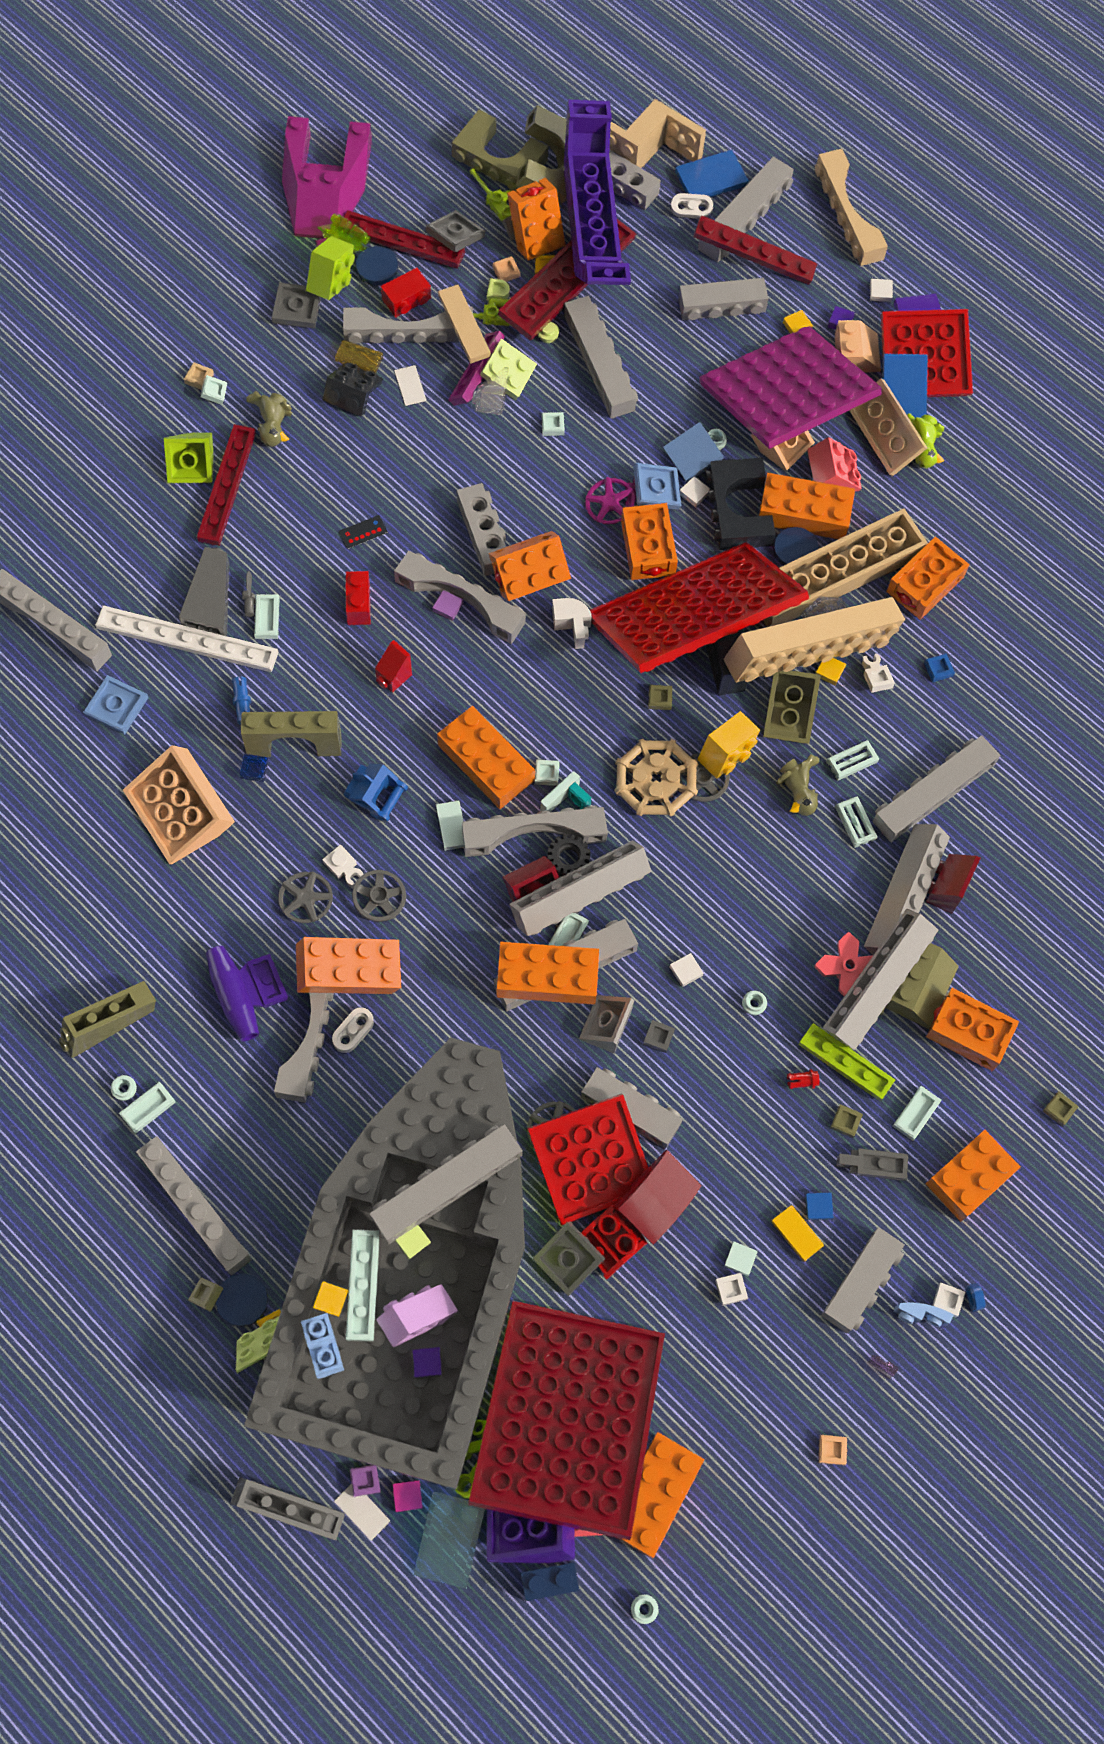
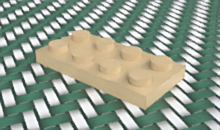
[849,379,927,476]

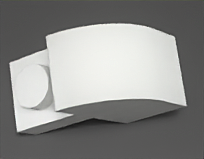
[552,598,592,649]

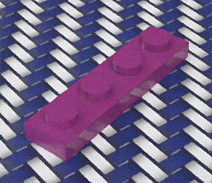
[449,330,505,406]

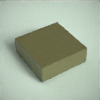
[648,685,672,710]
[1043,1091,1079,1127]
[830,1104,863,1138]
[188,1277,223,1312]

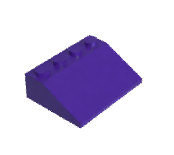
[487,1509,575,1563]

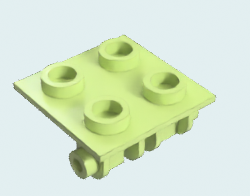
[236,1317,279,1373]

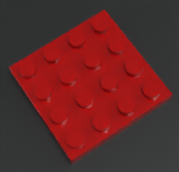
[881,309,973,397]
[527,1093,648,1225]

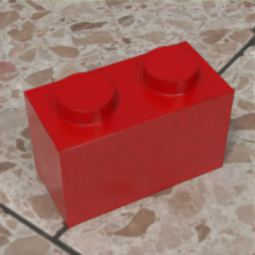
[381,268,431,318]
[346,571,371,625]

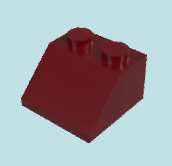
[926,854,981,914]
[502,856,559,902]

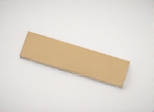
[438,285,491,363]

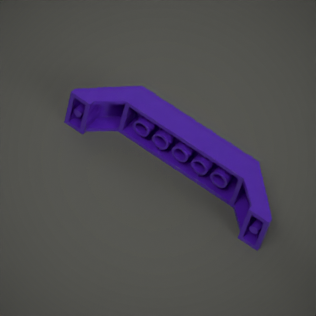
[564,99,631,285]

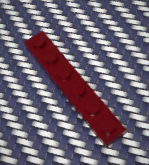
[339,210,465,269]
[693,215,817,285]
[197,424,256,546]

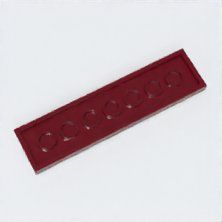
[498,219,636,341]

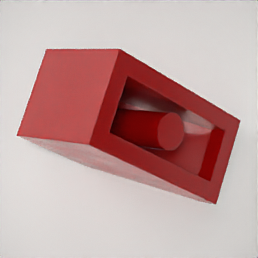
[375,640,412,693]

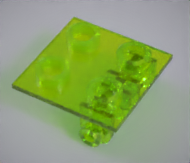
[318,213,370,253]

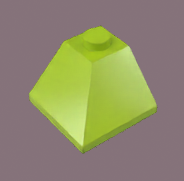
[164,433,214,483]

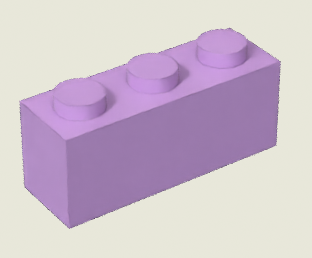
[376,1284,458,1347]

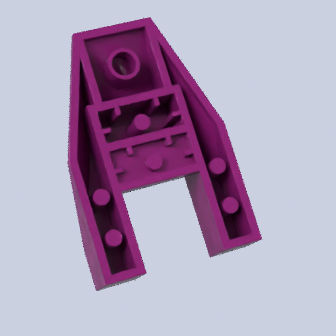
[282,116,372,239]

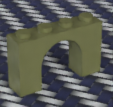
[516,105,567,206]
[452,110,548,191]
[241,711,342,757]

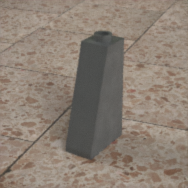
[179,547,229,636]

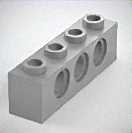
[609,150,661,210]
[457,483,506,576]

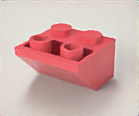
[807,437,862,491]

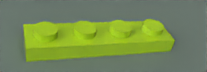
[798,1023,895,1102]

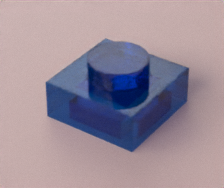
[240,754,268,782]

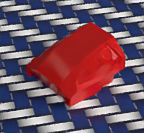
[581,1205,648,1280]

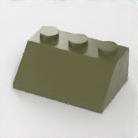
[885,943,959,1029]

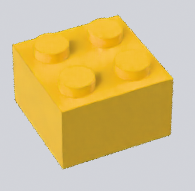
[697,711,760,779]

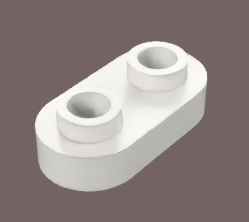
[671,193,713,218]
[332,1008,374,1053]

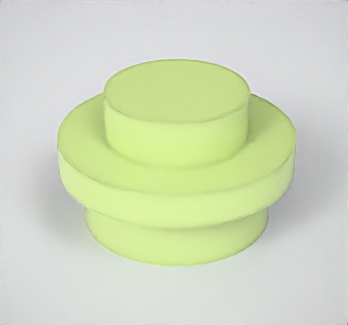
[538,322,559,343]

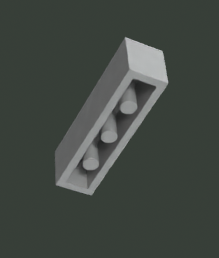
[678,278,768,320]
[580,1067,683,1150]
[821,1227,905,1334]

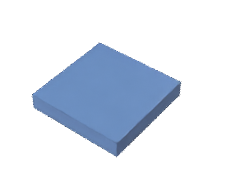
[663,422,724,483]
[633,463,681,510]
[83,675,149,735]

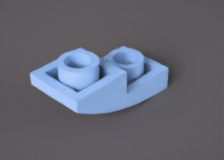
[894,1303,954,1327]
[301,1313,344,1379]

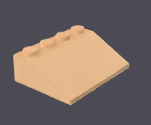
[123,745,235,864]

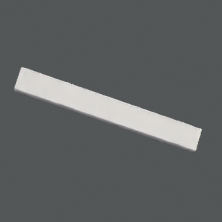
[95,606,278,673]

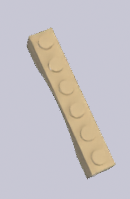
[815,149,888,266]

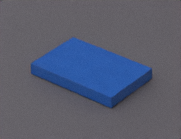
[675,150,749,197]
[882,354,928,418]

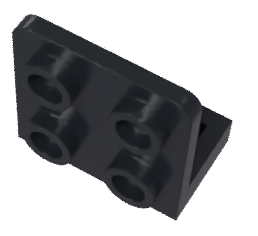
[323,363,383,417]

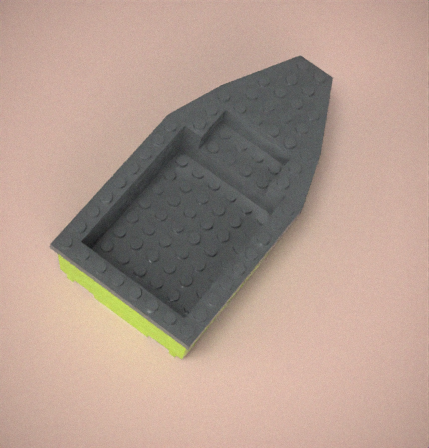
[244,1037,525,1489]

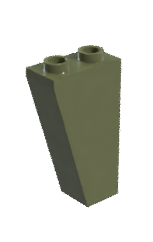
[59,981,156,1058]

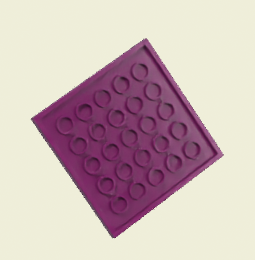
[699,326,882,449]

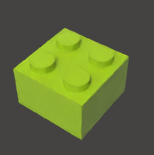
[306,236,355,300]

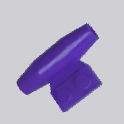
[206,946,288,1042]

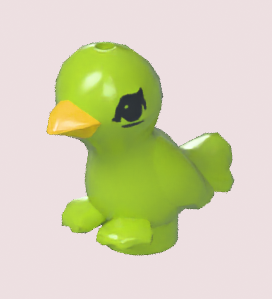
[907,413,944,469]

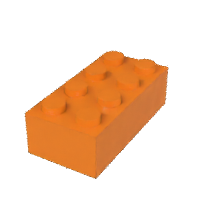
[759,473,855,539]
[437,705,535,809]
[296,937,401,994]
[497,942,599,1005]
[617,1432,705,1559]

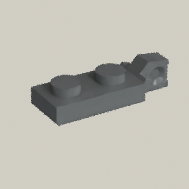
[836,1148,908,1181]

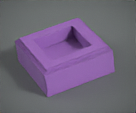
[433,590,463,621]
[350,1465,380,1497]

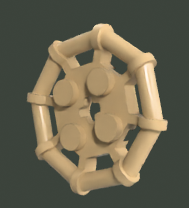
[614,739,698,817]

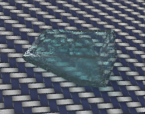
[414,1491,485,1589]

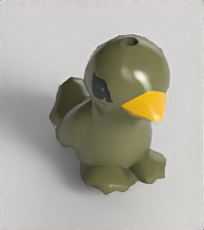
[246,391,292,447]
[776,754,819,816]

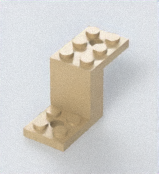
[609,99,706,168]

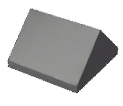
[579,995,634,1053]

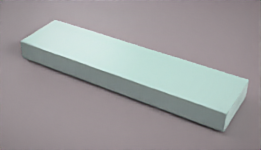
[346,1230,380,1341]

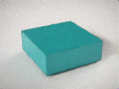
[568,782,592,809]

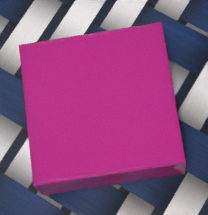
[393,1480,423,1512]

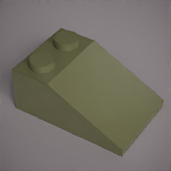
[763,670,821,744]

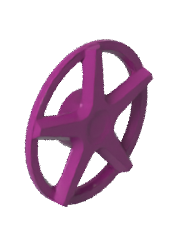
[585,477,635,524]

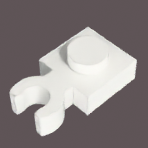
[862,654,895,693]
[322,845,363,888]

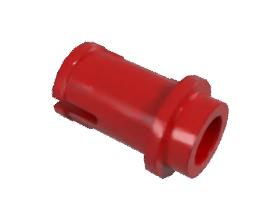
[787,1069,820,1089]

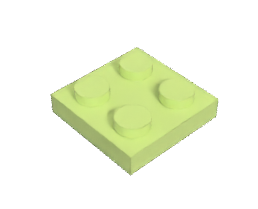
[480,339,537,400]

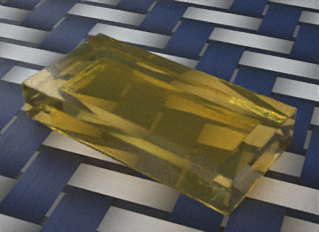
[335,340,383,373]

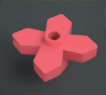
[815,932,873,997]

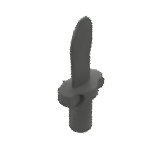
[242,571,256,617]

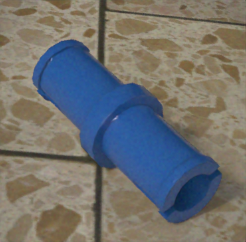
[231,676,251,725]

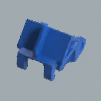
[344,764,408,823]

